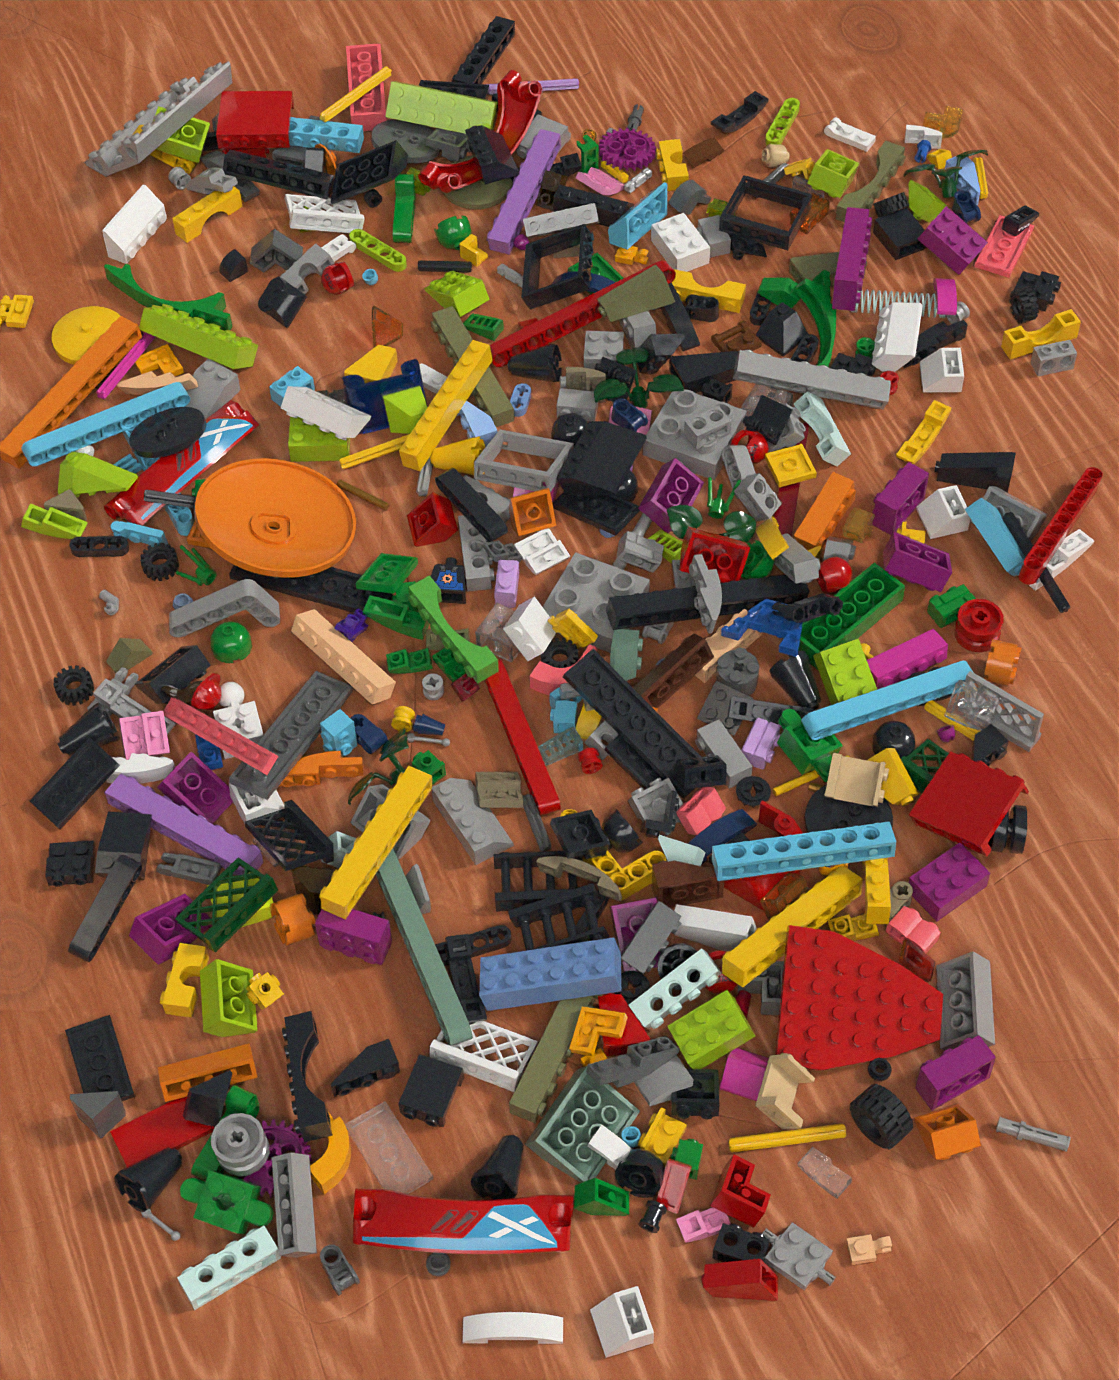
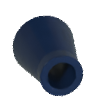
[413,714,445,736]

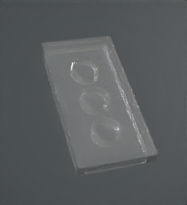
[345,1101,433,1194]

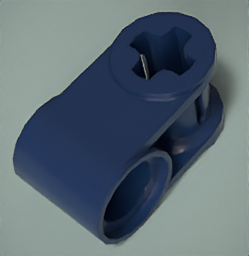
[952,190,981,223]
[611,398,648,432]
[350,714,388,754]

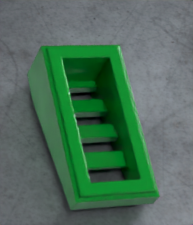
[463,313,504,341]

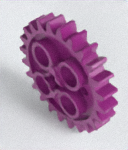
[599,128,656,171]
[237,1119,312,1198]

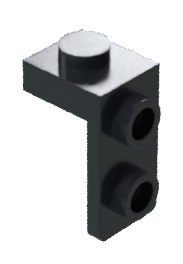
[640,790,679,838]

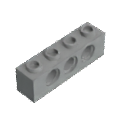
[523,203,599,239]
[458,515,495,592]

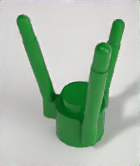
[707,477,741,519]
[176,545,217,586]

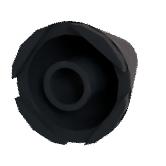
[508,344,562,382]
[769,651,821,711]
[57,702,120,756]
[471,1135,524,1200]
[114,1147,182,1212]

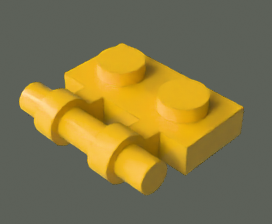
[0,295,34,328]
[548,608,598,649]

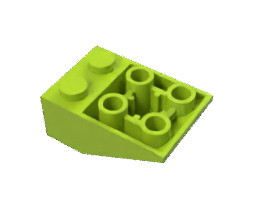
[424,271,490,317]

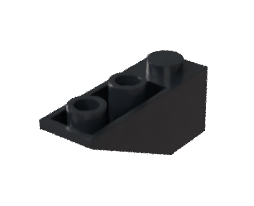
[331,1039,400,1097]

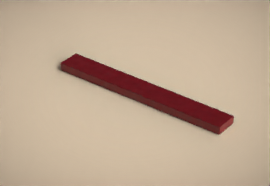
[774,423,809,537]

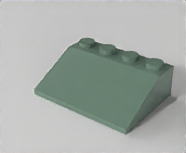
[525,1066,640,1183]

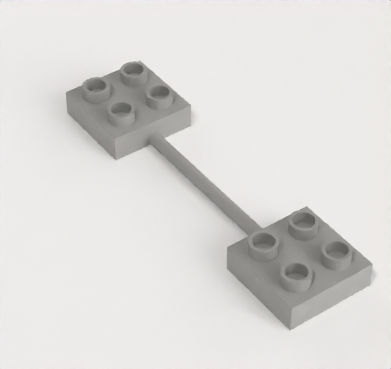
[543,389,747,653]

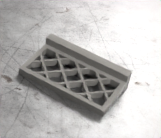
[956,671,1044,752]

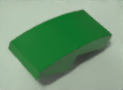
[386,648,433,674]
[432,648,466,682]

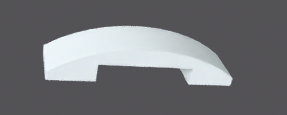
[463,1312,563,1344]

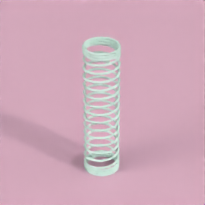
[851,289,946,318]

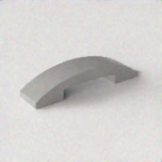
[93,678,175,735]

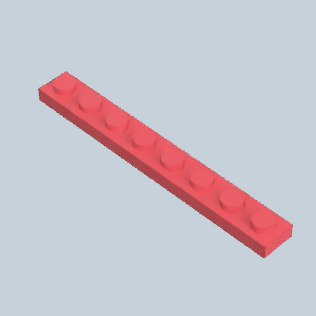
[163,698,279,775]

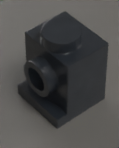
[701,379,733,403]

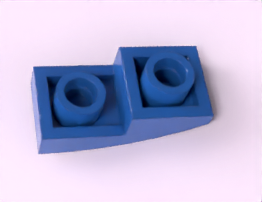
[195,734,223,770]

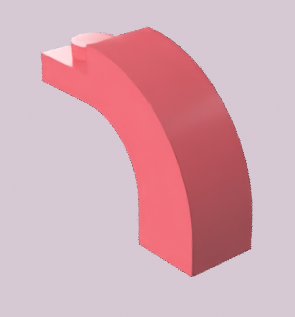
[530,644,597,695]

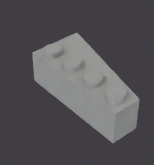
[619,311,656,348]

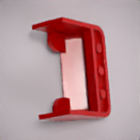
[724,800,803,911]

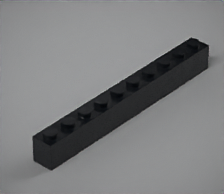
[605,575,810,630]

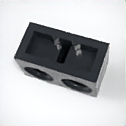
[676,755,727,789]
[712,1223,770,1262]

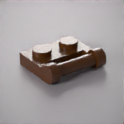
[711,320,762,352]

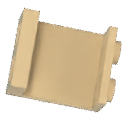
[825,753,889,807]
[756,1053,815,1129]

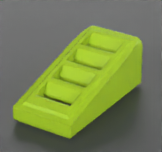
[648,530,683,564]

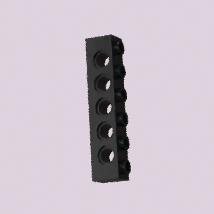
[452,16,515,84]
[223,149,335,200]

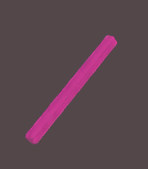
[96,332,155,399]

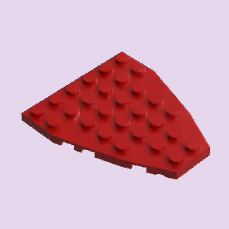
[775,925,943,1071]

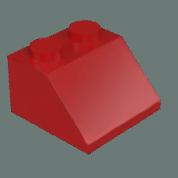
[407,492,458,547]

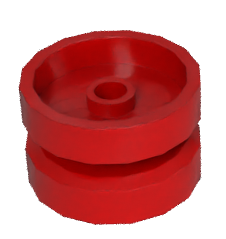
[954,599,1004,653]

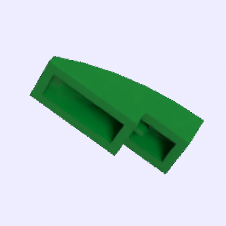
[363,595,430,640]

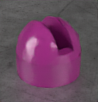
[513,234,529,250]
[937,725,956,743]

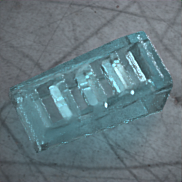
[538,726,583,766]

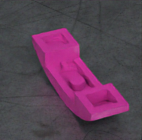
[933,278,957,315]

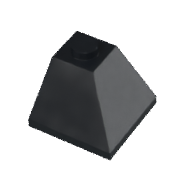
[756,302,808,357]

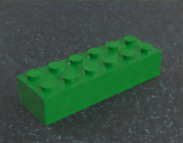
[798,562,905,671]

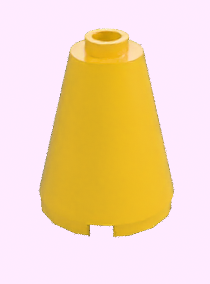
[430,436,485,475]

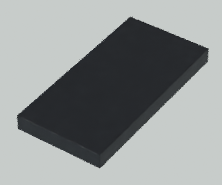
[552,492,640,536]
[30,737,120,830]
[65,1015,135,1101]

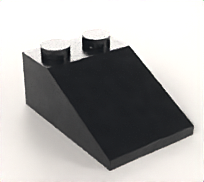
[95,811,152,880]

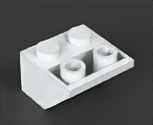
[920,348,964,392]
[916,485,971,539]
[229,783,284,830]
[590,1286,654,1358]

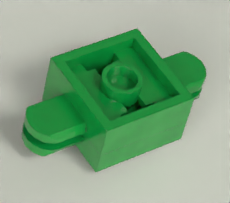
[777,709,843,782]
[180,1170,274,1234]

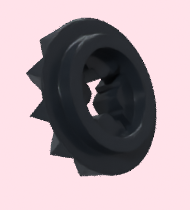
[736,776,771,808]
[614,971,650,1005]

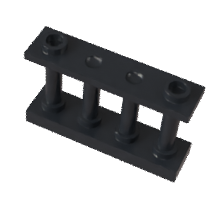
[493,851,584,912]
[508,883,610,951]

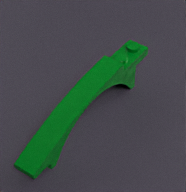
[104,264,233,331]
[794,269,837,395]

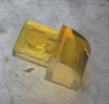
[923,106,963,138]
[843,507,875,543]

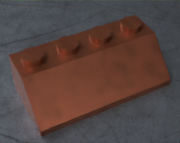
[633,633,714,708]

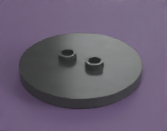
[371,120,441,163]

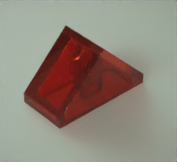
[898,939,935,982]

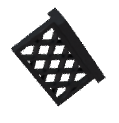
[245,800,334,871]

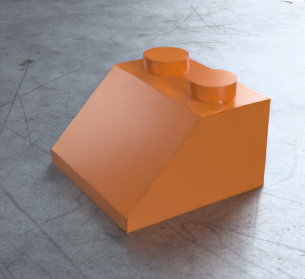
[509,488,557,536]
[914,1104,981,1160]

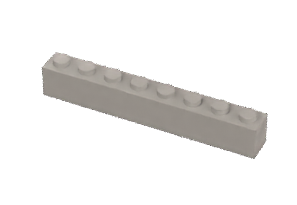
[733,350,891,410]

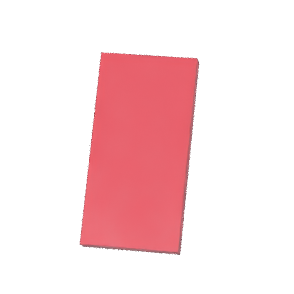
[974,215,1034,278]

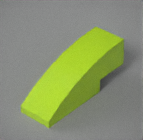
[21,503,88,539]

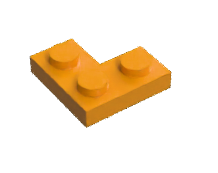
[134,344,184,377]
[569,1006,628,1056]

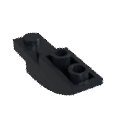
[903,320,968,368]

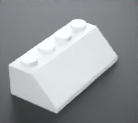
[102,185,167,264]
[872,302,923,372]
[280,386,371,440]

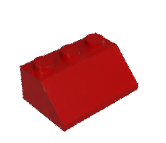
[679,526,750,583]

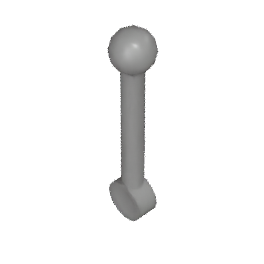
[407,733,450,747]
[141,1209,180,1241]

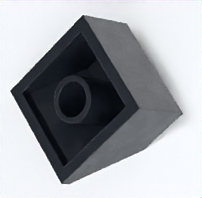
[637,334,685,374]

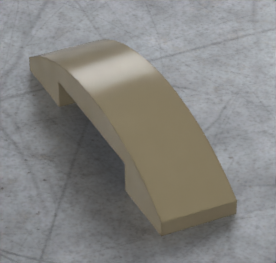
[537,856,622,901]

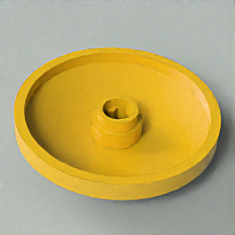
[51,306,120,365]

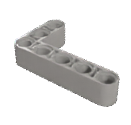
[169,579,280,637]

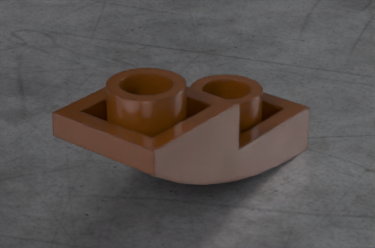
[683,137,724,168]

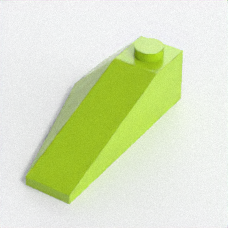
[58,451,138,497]

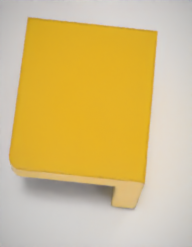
[459,234,488,267]

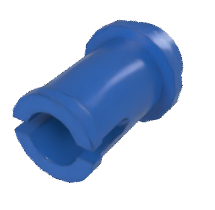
[914,140,931,163]

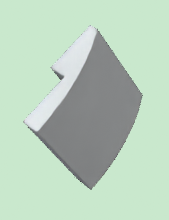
[634,1055,693,1106]

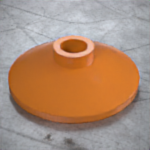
[315,143,337,177]

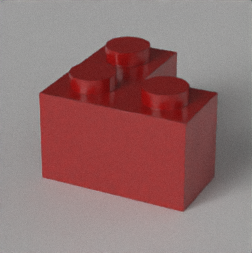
[710,1154,771,1228]

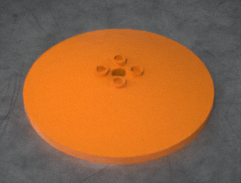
[194,458,356,578]

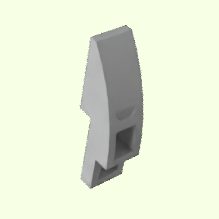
[186,167,238,194]
[689,554,722,634]

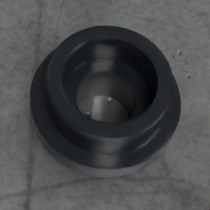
[868,1058,892,1081]

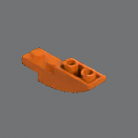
[279,751,364,787]

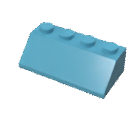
[608,182,667,250]

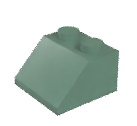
[610,629,643,681]

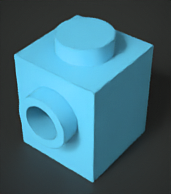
[550,700,577,735]

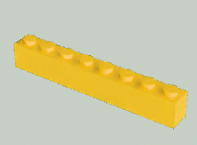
[399,340,493,471]
[319,766,432,920]
[722,866,863,987]

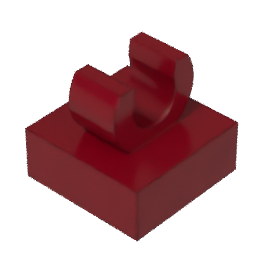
[450,673,480,701]

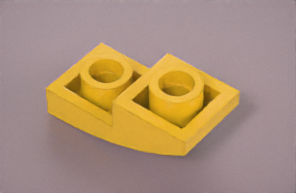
[828,914,879,941]

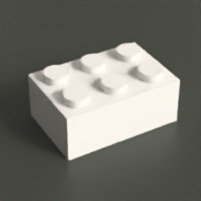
[651,213,710,272]

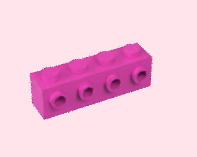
[867,629,948,690]

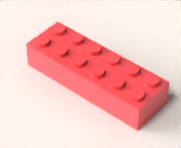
[346,44,387,131]

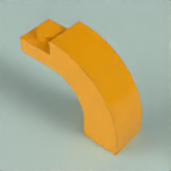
[310,1112,351,1195]

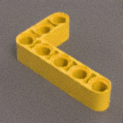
[560,809,666,900]

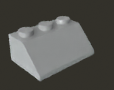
[971,486,1048,541]
[350,784,431,859]

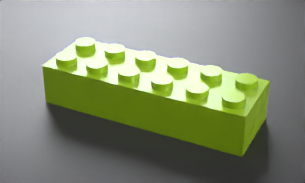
[385,81,498,134]
[139,304,258,369]

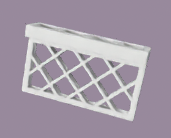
[285,194,365,233]
[430,1021,538,1092]

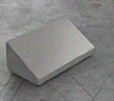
[405,864,431,914]

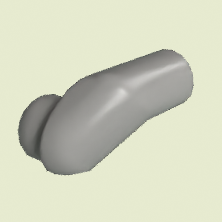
[99,590,119,615]

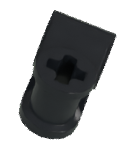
[685,294,719,322]

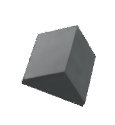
[70,1091,126,1139]

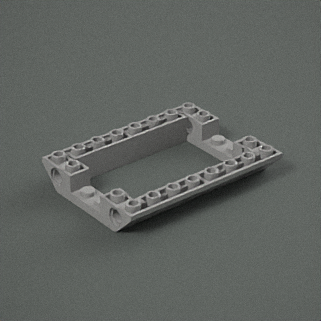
[84,61,232,177]

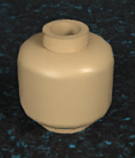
[762,144,789,168]

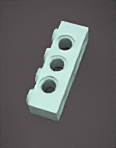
[629,948,722,1029]
[177,1226,281,1310]

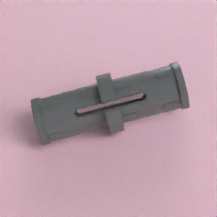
[627,104,644,132]

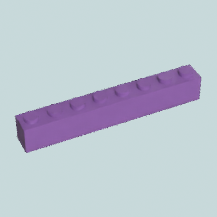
[487,129,561,255]
[105,774,263,876]

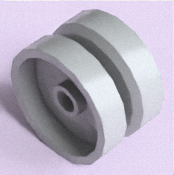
[211,1113,269,1176]

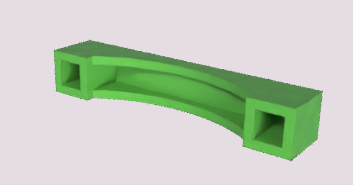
[408,575,499,684]

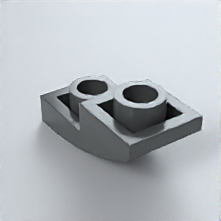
[482,540,523,563]

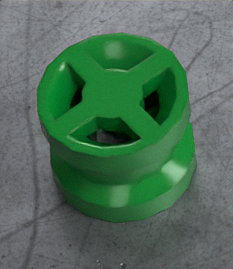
[855,337,875,359]

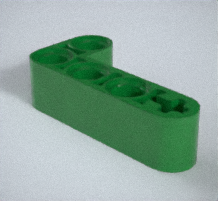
[393,174,416,243]
[191,1085,260,1181]

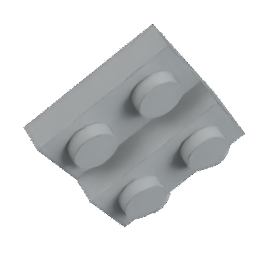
[767,403,806,453]
[628,778,683,824]

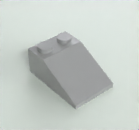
[185,359,241,420]

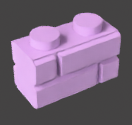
[494,560,519,608]
[741,718,781,770]

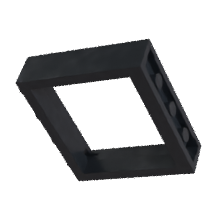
[719,175,812,251]
[521,224,594,310]

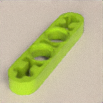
[765,98,800,146]
[349,229,407,272]

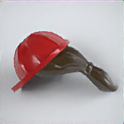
[161,673,221,710]

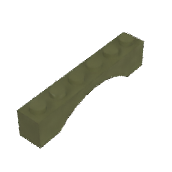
[836,141,906,222]

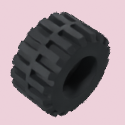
[849,1084,913,1150]

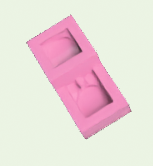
[676,1207,731,1242]

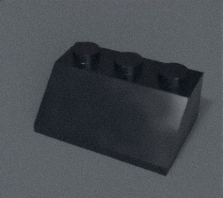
[135,645,211,704]

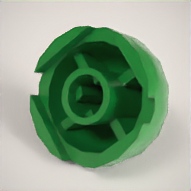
[434,215,472,250]
[741,540,774,580]
[210,621,252,664]

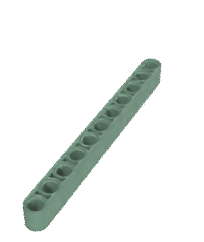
[376,849,472,1046]

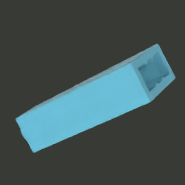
[965,498,1026,577]

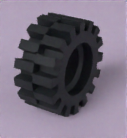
[873,192,909,218]
[1009,286,1039,323]
[140,543,179,581]
[541,638,579,668]
[53,665,94,706]

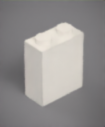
[503,597,556,661]

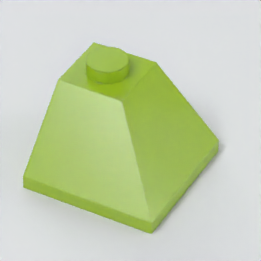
[909,180,951,222]
[383,386,428,434]

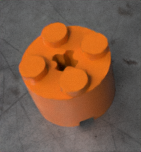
[984,639,1022,686]
[270,893,315,946]

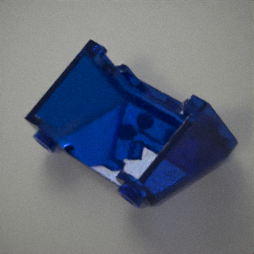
[342,359,428,434]

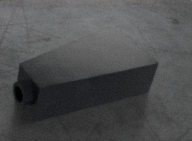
[669,351,739,393]
[934,452,1016,493]

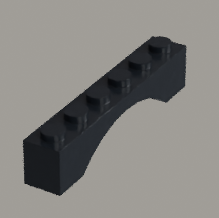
[282,1011,333,1143]

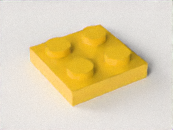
[765,444,817,487]

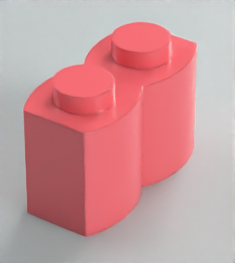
[676,787,726,836]
[886,906,941,958]

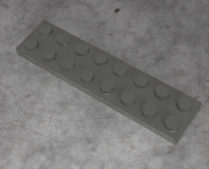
[229,671,353,800]

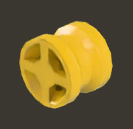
[391,706,415,732]

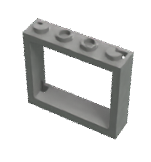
[474,429,574,492]

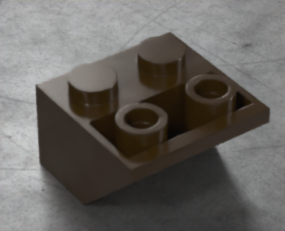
[291,866,335,914]

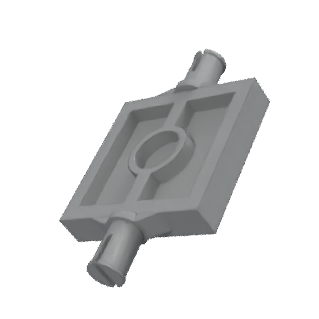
[762,1222,836,1291]

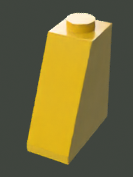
[344,345,398,394]
[867,748,919,806]

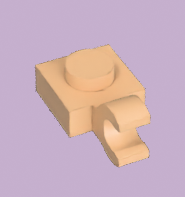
[847,1234,892,1265]

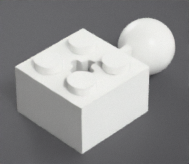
[213,682,263,759]

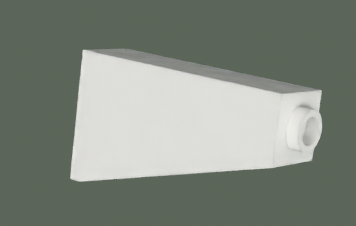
[674,904,757,951]

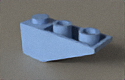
[945,156,980,205]
[457,401,497,447]

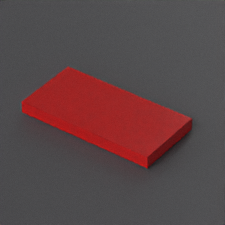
[110,1096,215,1167]

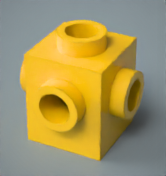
[246,972,284,1010]

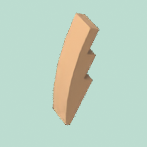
[117,371,198,395]

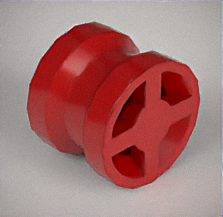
[880,371,899,395]
[578,748,603,774]

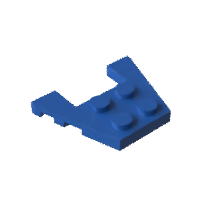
[721,599,803,657]

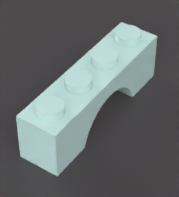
[794,391,851,466]

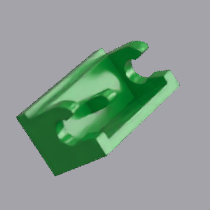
[577,134,599,174]

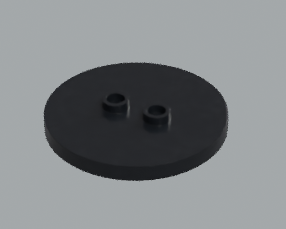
[129,407,207,458]
[805,784,893,833]

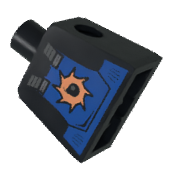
[430,557,466,604]

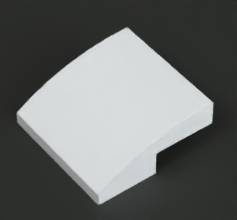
[514,528,570,575]

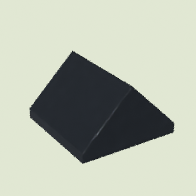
[183,1070,232,1127]

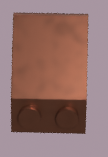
[652,860,724,908]

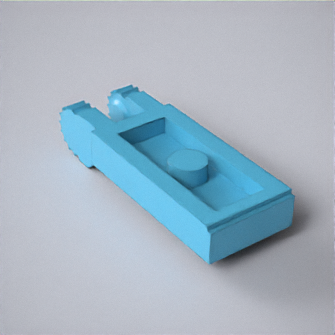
[110,521,168,547]

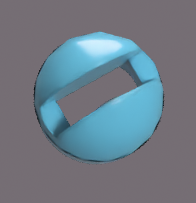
[362,269,378,285]
[621,1126,641,1148]

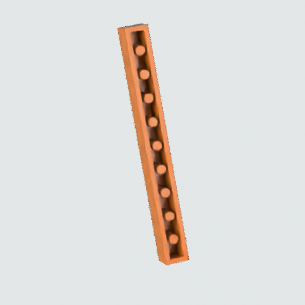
[0,316,142,469]

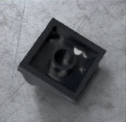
[258,276,308,328]

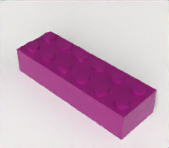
[832,207,872,311]

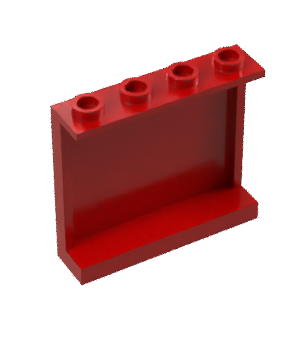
[216,91,294,148]
[909,751,1029,856]

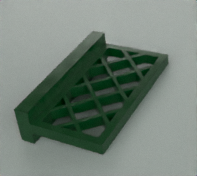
[901,739,949,793]
[175,857,278,953]

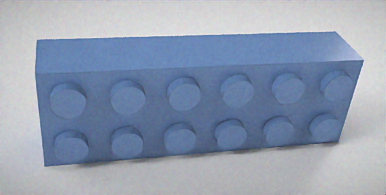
[479,937,621,1011]

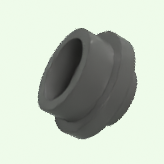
[426,1252,451,1277]

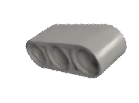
[722,445,756,499]

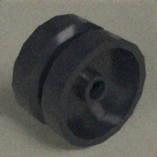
[989,805,1028,854]

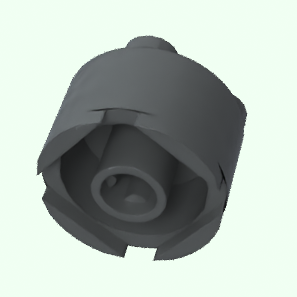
[716,648,759,696]

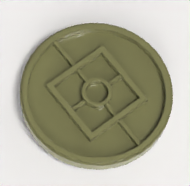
[443,155,513,209]

